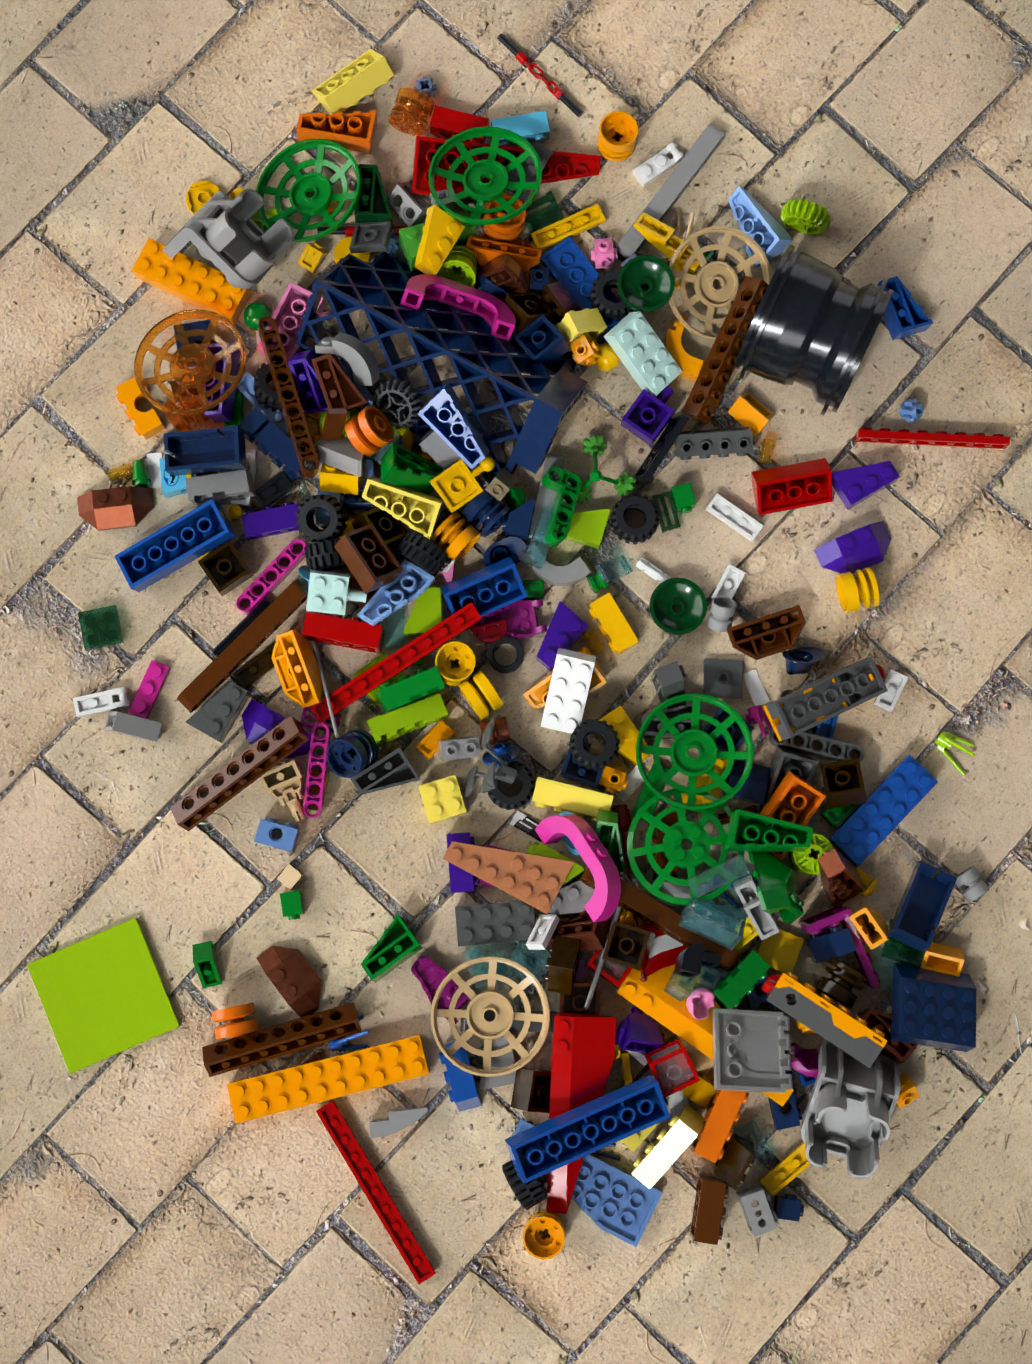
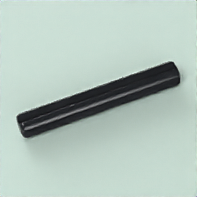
[212,599,270,657]

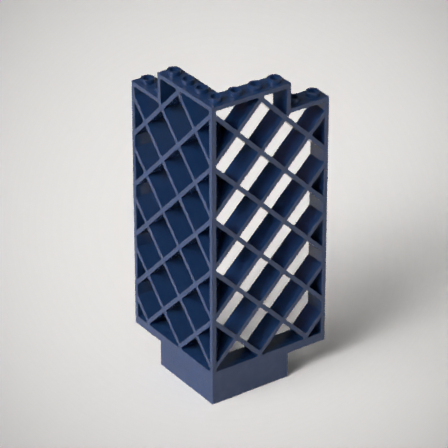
[296,251,588,484]

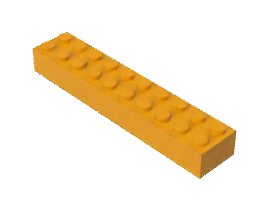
[227,1034,430,1123]

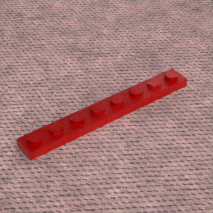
[855,427,1010,449]

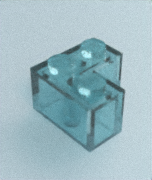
[463,945,513,989]
[664,966,722,1001]

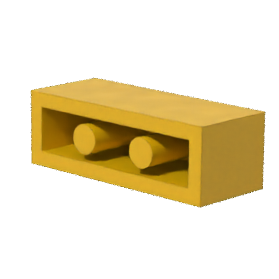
[588,592,639,655]

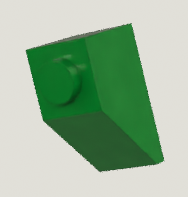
[192,941,222,988]

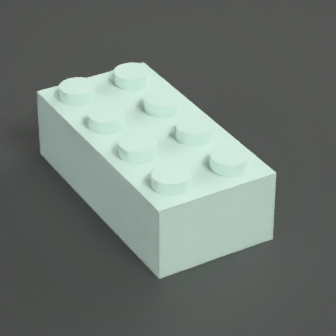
[604,311,683,396]

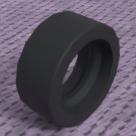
[487,636,524,674]

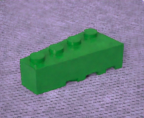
[724,809,813,852]

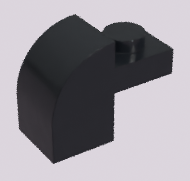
[674,943,721,979]

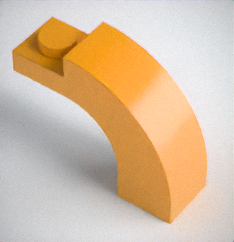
[664,314,704,383]

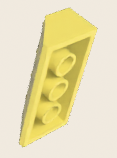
[311,49,394,114]
[532,777,614,822]

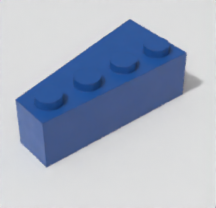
[418,382,489,469]

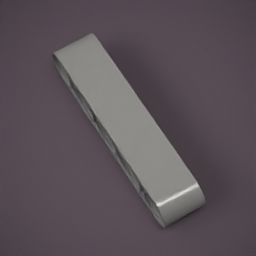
[528,453,565,546]

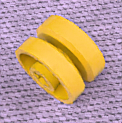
[458,670,504,721]

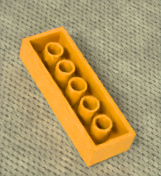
[132,238,252,325]

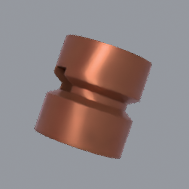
[479,716,511,745]

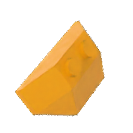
[271,629,323,708]

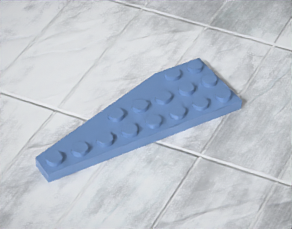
[512,1119,663,1247]

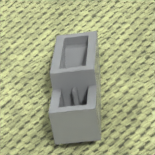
[733,874,780,940]
[369,1106,429,1139]

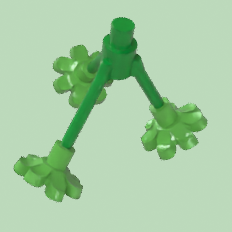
[570,434,636,504]

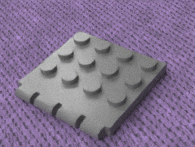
[712,1008,793,1093]

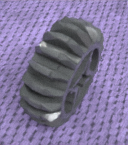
[372,378,424,430]

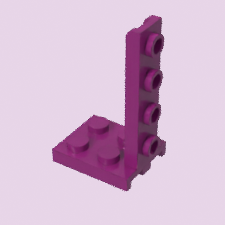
[799,905,880,990]

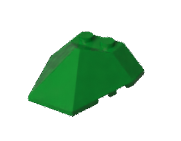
[748,851,804,925]

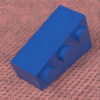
[877,276,934,340]
[439,1042,482,1112]

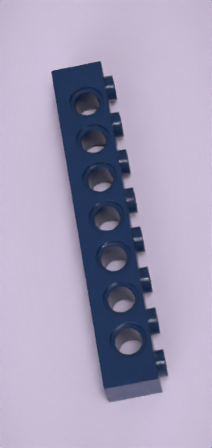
[745,971,802,1130]

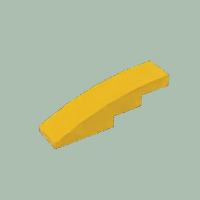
[633,212,700,274]

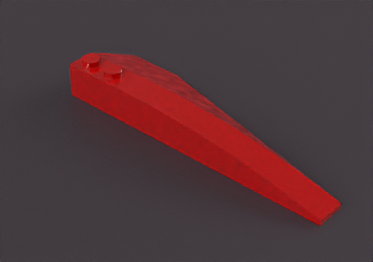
[412,136,601,196]
[547,1012,617,1214]

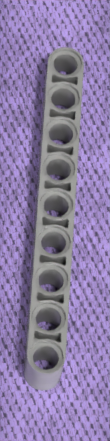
[616,123,726,259]

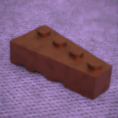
[818,849,867,909]

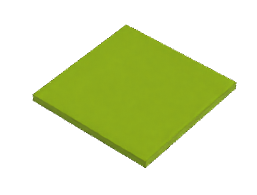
[27,918,180,1074]

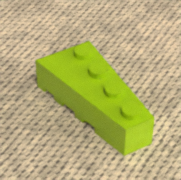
[367,692,449,746]

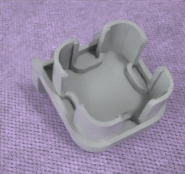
[162,189,294,289]
[801,1040,901,1178]

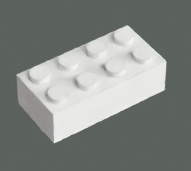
[541,648,596,734]

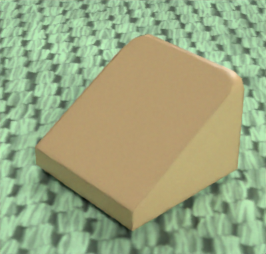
[277,864,304,891]

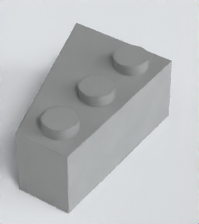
[185,469,256,506]

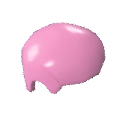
[686,987,715,1020]

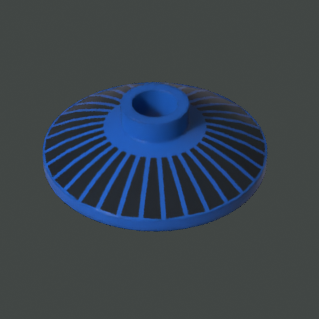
[482,743,521,766]

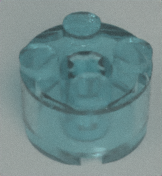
[510,941,549,979]

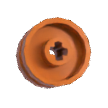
[483,194,526,243]
[345,406,394,456]
[211,1002,259,1039]

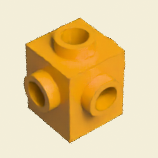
[569,334,602,367]
[598,765,629,795]
[896,1072,920,1109]

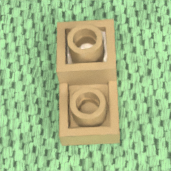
[681,1038,714,1076]

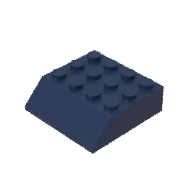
[891,962,977,1052]

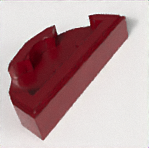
[471,619,509,643]

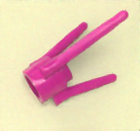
[745,705,779,741]

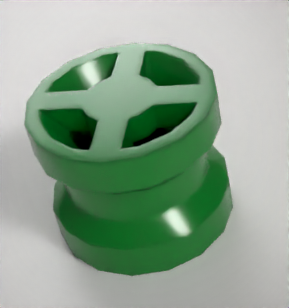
[587,570,609,594]

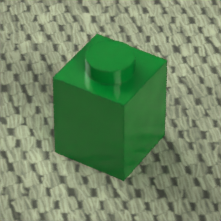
[670,483,696,514]
[280,891,305,920]

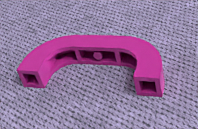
[400,274,516,341]
[535,814,621,923]

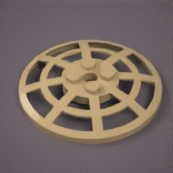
[669,226,772,341]
[431,956,550,1077]

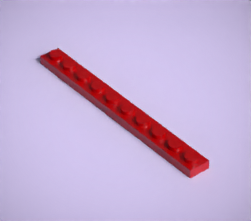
[310,602,482,723]
[316,1100,436,1284]

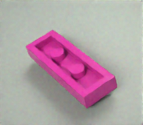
[128,660,170,719]

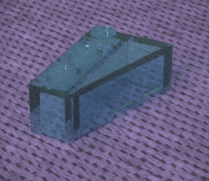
[679,898,747,950]

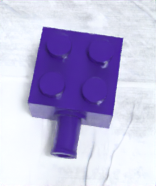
[621,386,675,446]

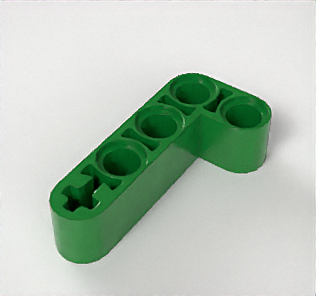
[542,466,581,547]

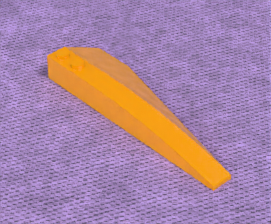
[616,965,794,1107]

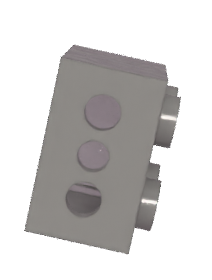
[736,1185,778,1237]

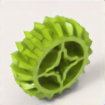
[780,198,832,236]

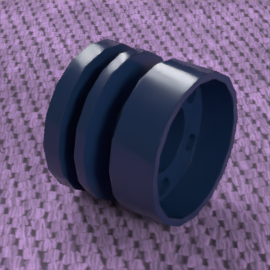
[462,488,512,538]
[326,729,378,778]

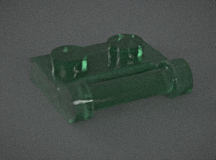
[525,191,565,234]

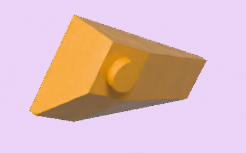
[523,646,607,709]

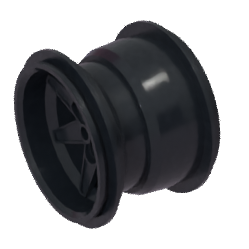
[734,241,894,416]

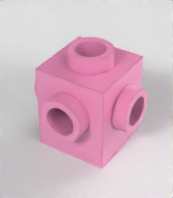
[590,238,618,269]

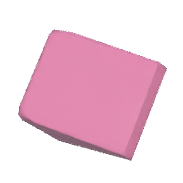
[441,563,455,584]

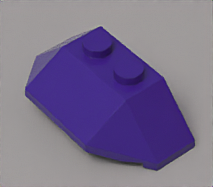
[814,521,891,574]
[242,699,311,760]

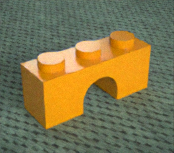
[115,377,165,440]

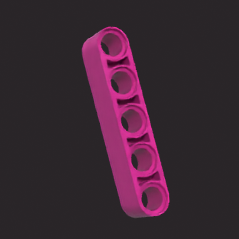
[236,539,306,615]
[304,723,331,819]

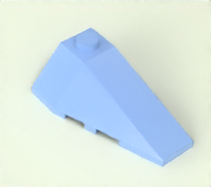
[728,186,793,267]
[358,559,435,626]

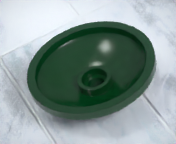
[617,255,675,312]
[649,578,707,635]

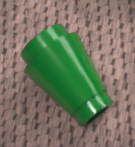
[132,460,151,488]

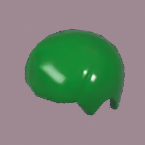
[244,302,272,331]

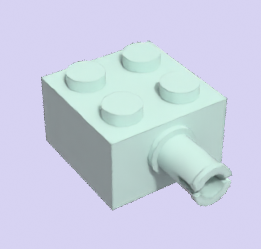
[306,569,367,615]

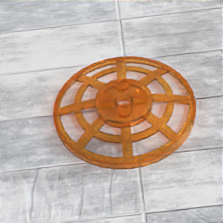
[134,309,246,415]

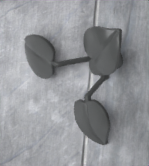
[464,715,517,798]

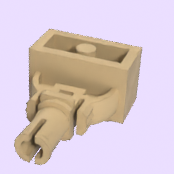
[260,758,306,822]

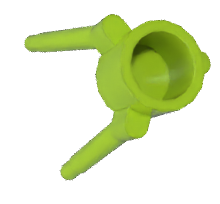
[935,730,975,776]

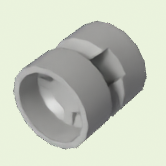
[707,597,736,632]
[955,866,990,903]

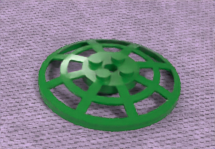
[428,126,542,225]
[256,139,362,242]
[636,693,754,810]
[626,789,745,906]

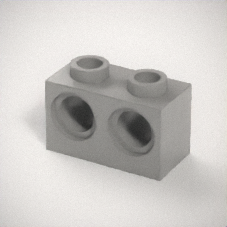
[387,182,430,226]
[438,736,481,761]

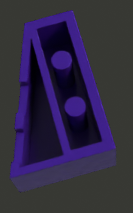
[536,601,589,672]

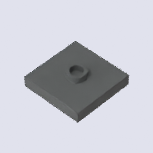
[349,221,393,253]
[703,659,743,699]

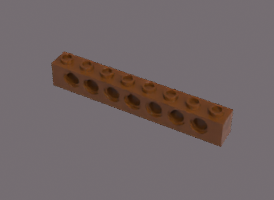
[682,276,769,424]
[170,715,309,831]
[202,1002,362,1077]

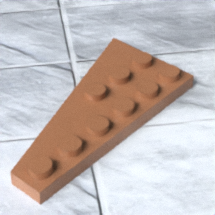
[443,841,574,914]

